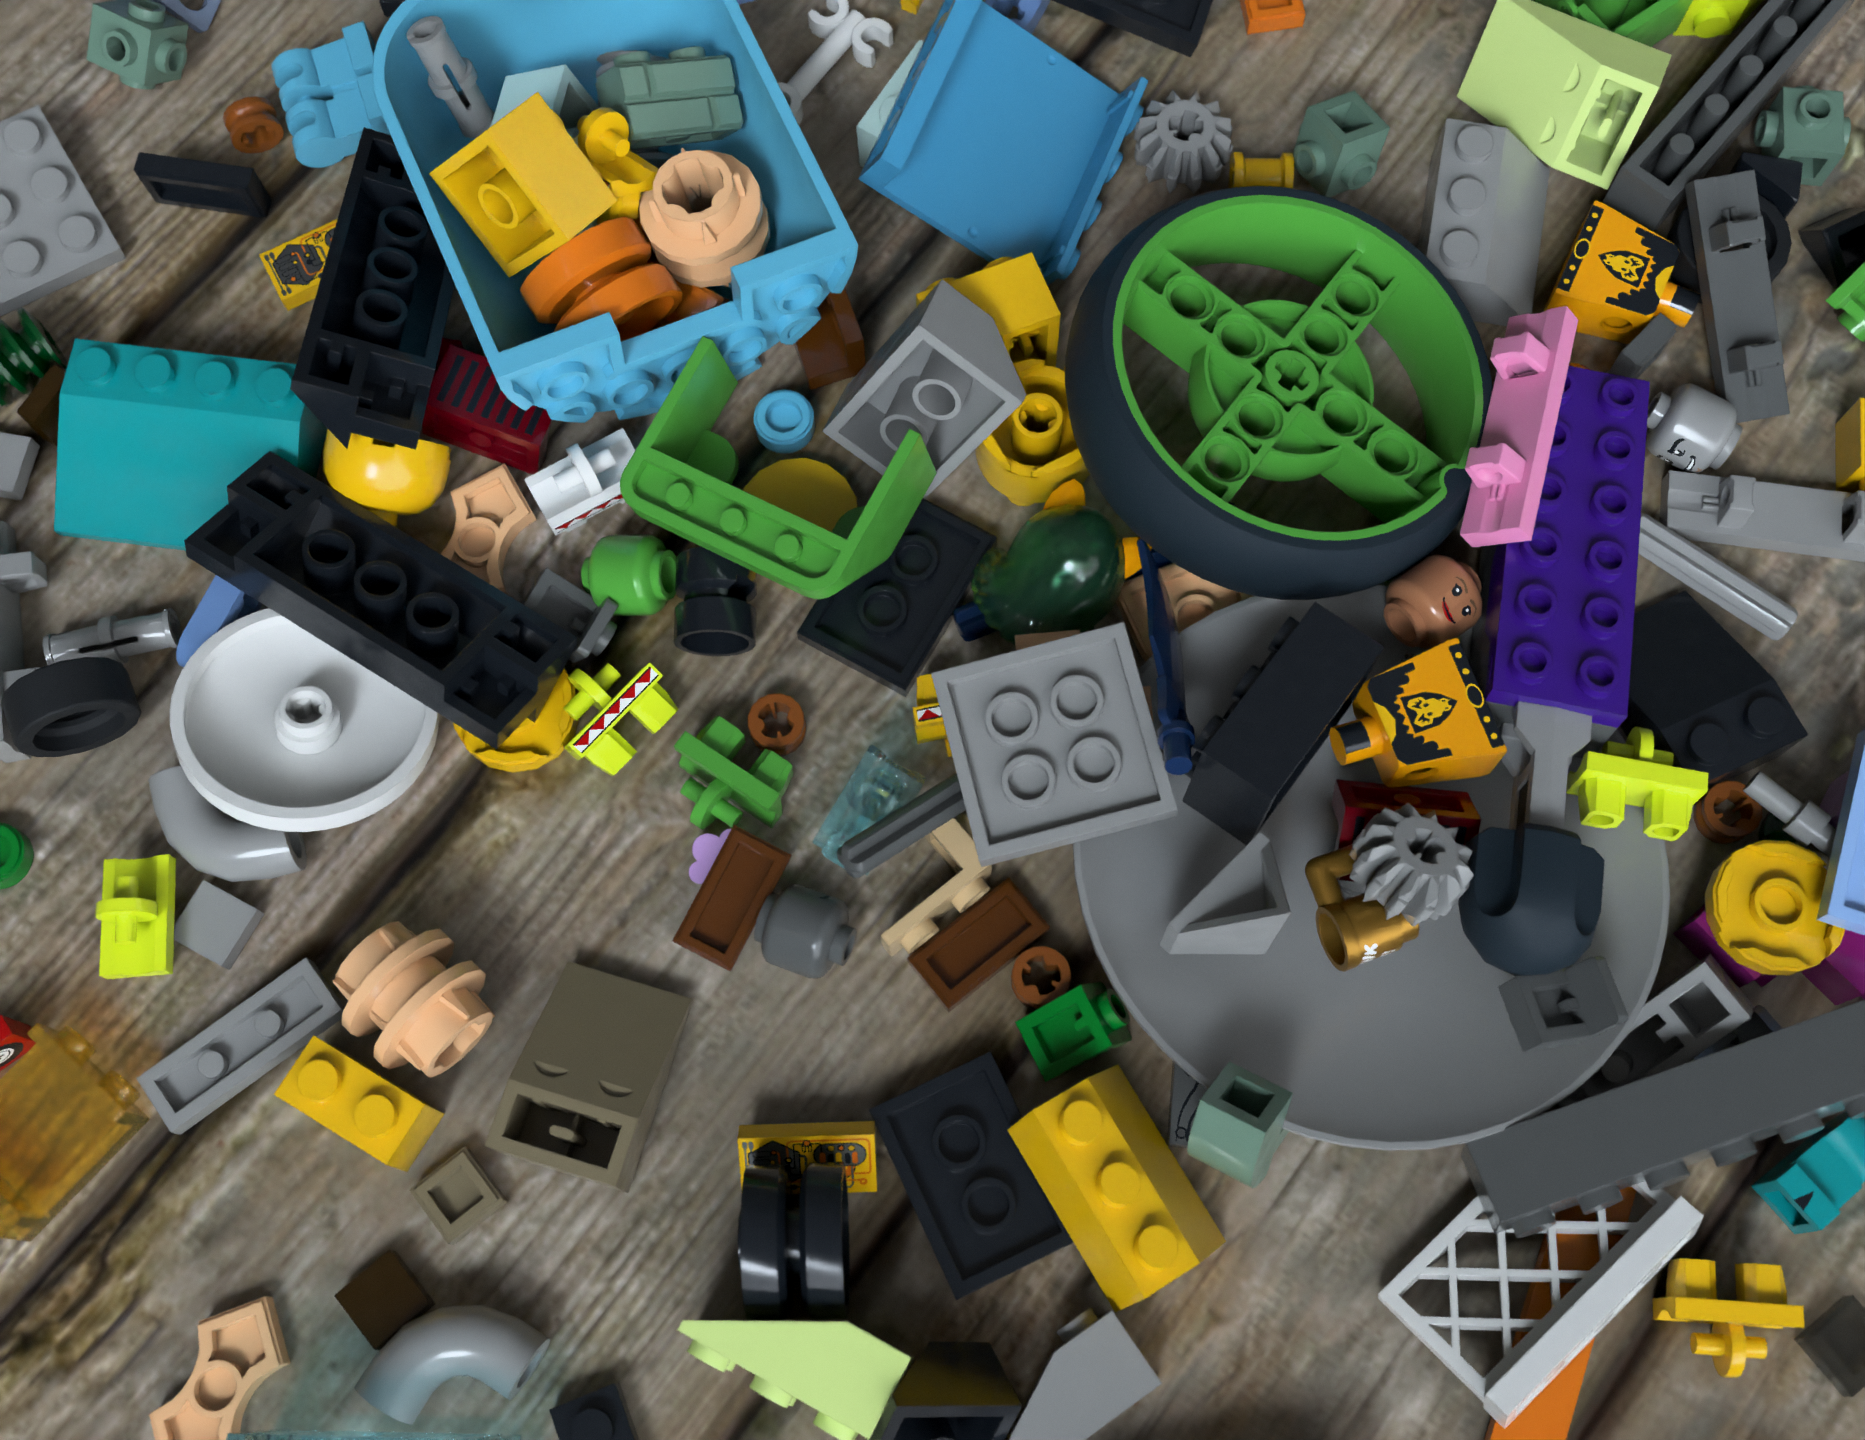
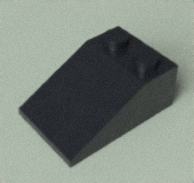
[1620,591,1808,789]

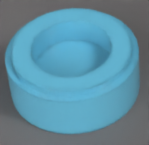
[754,390,815,454]

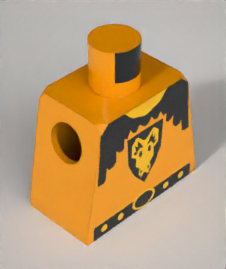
[1543,200,1700,344]
[1329,637,1508,787]

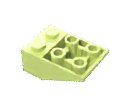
[1456,0,1672,190]
[677,1320,914,1440]

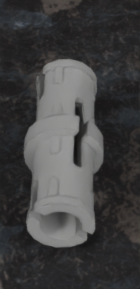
[406,16,494,138]
[42,608,182,665]

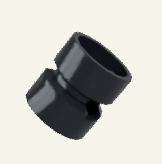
[674,547,757,656]

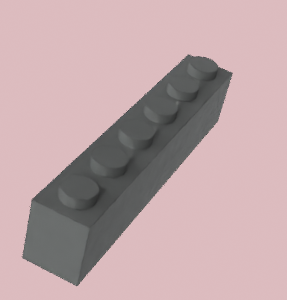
[1602,0,1855,232]
[1461,999,1865,1238]

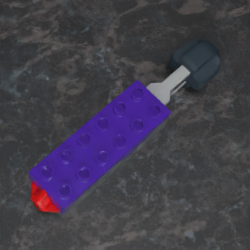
[1458,363,1650,976]

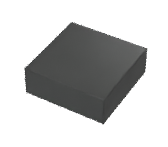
[1608,312,1677,379]

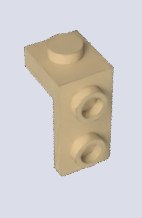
[881,813,992,957]

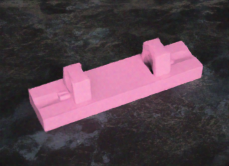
[1460,306,1578,548]

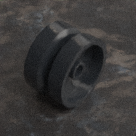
[738,1162,850,1321]

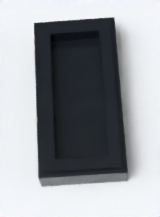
[134,152,272,218]

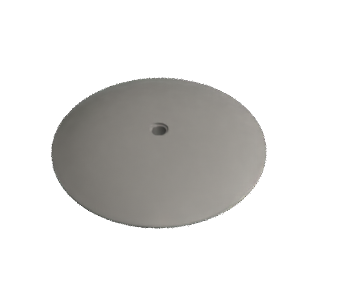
[1072,585,1670,1151]

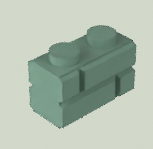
[595,46,743,150]

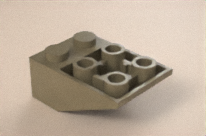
[484,961,693,1193]

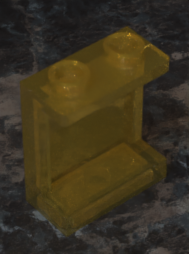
[0,1023,150,1242]

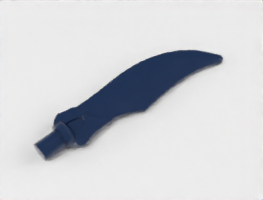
[1137,538,1195,775]

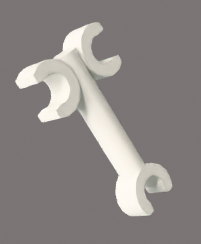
[778,0,893,125]

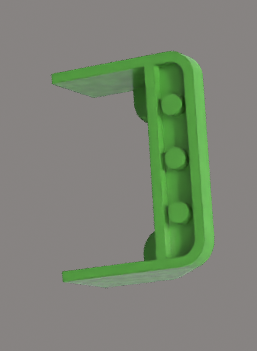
[620,336,937,599]

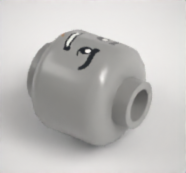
[1646,382,1743,474]

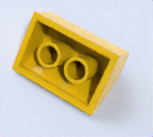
[1007,1064,1226,1312]

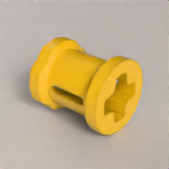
[1228,152,1294,189]

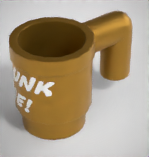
[1305,844,1419,972]

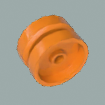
[520,217,683,342]

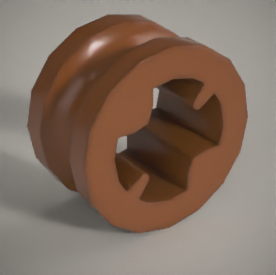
[223,96,284,154]
[748,693,806,756]
[1693,781,1762,845]
[1011,946,1071,1010]

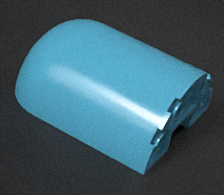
[372,0,858,423]

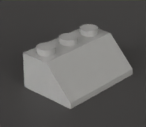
[1418,118,1550,326]
[822,280,1026,499]

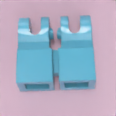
[272,21,390,168]

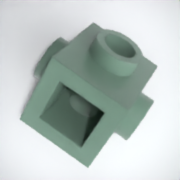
[86,0,189,90]
[1754,86,1851,186]
[1293,90,1390,197]

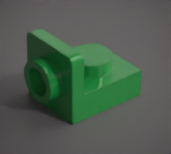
[1015,981,1132,1082]

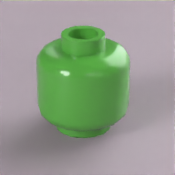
[581,534,676,616]

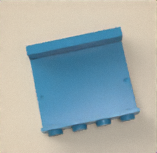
[858,0,1148,285]

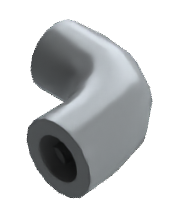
[148,765,307,882]
[354,1305,550,1424]

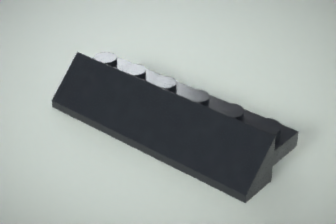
[290,127,455,450]
[184,451,577,749]

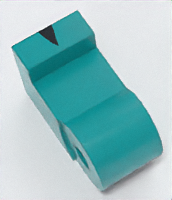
[1751,1111,1865,1234]

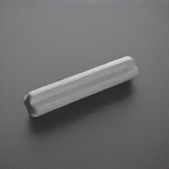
[1638,513,1798,640]

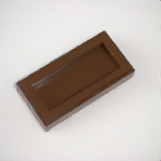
[672,825,792,972]
[907,877,1050,1013]

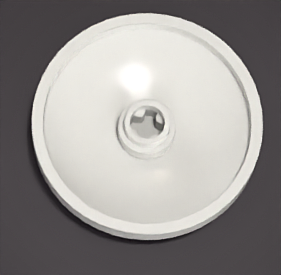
[170,608,439,832]

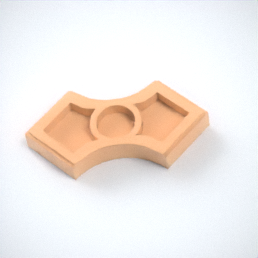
[441,463,536,595]
[149,1296,290,1440]

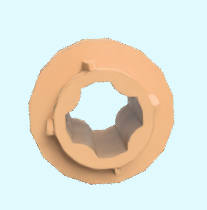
[639,148,770,288]
[332,921,495,1078]

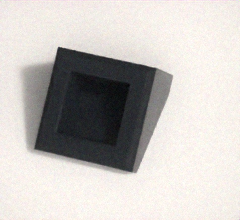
[1729,152,1803,219]
[1798,207,1865,286]

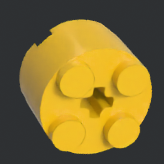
[975,359,1090,506]

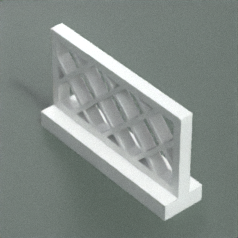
[1378,1181,1704,1429]

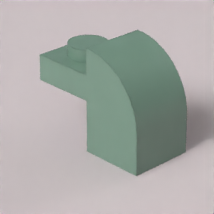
[1187,1061,1293,1188]

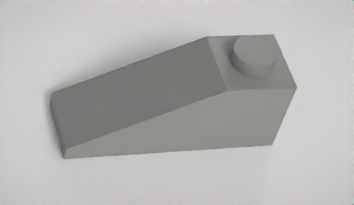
[1558,953,1755,1108]
[1006,1308,1162,1440]

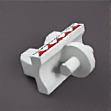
[524,428,635,536]

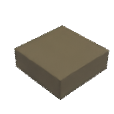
[410,1147,508,1245]

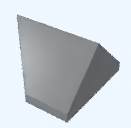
[1159,832,1291,955]

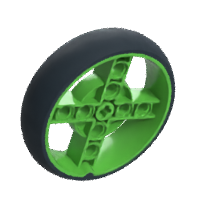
[1065,186,1493,600]

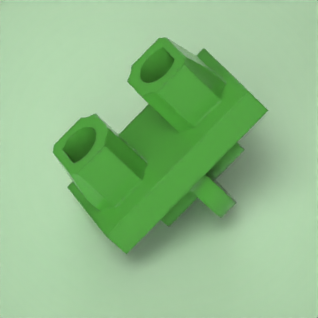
[674,716,794,830]

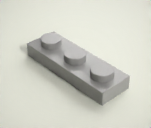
[136,958,345,1135]

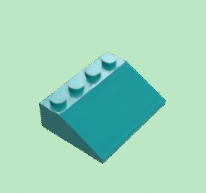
[54,338,327,551]

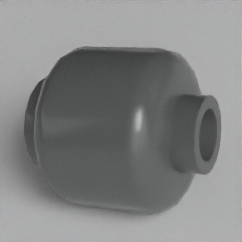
[754,884,857,979]

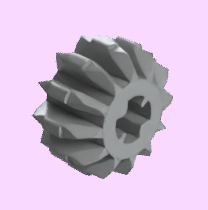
[1134,89,1233,194]
[1349,803,1474,927]

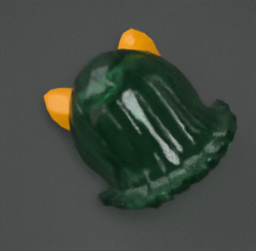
[971,479,1152,645]

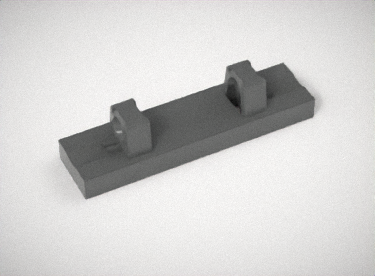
[1685,170,1790,423]

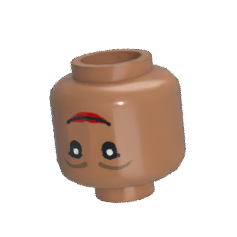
[1384,554,1482,650]

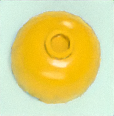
[323,428,451,527]

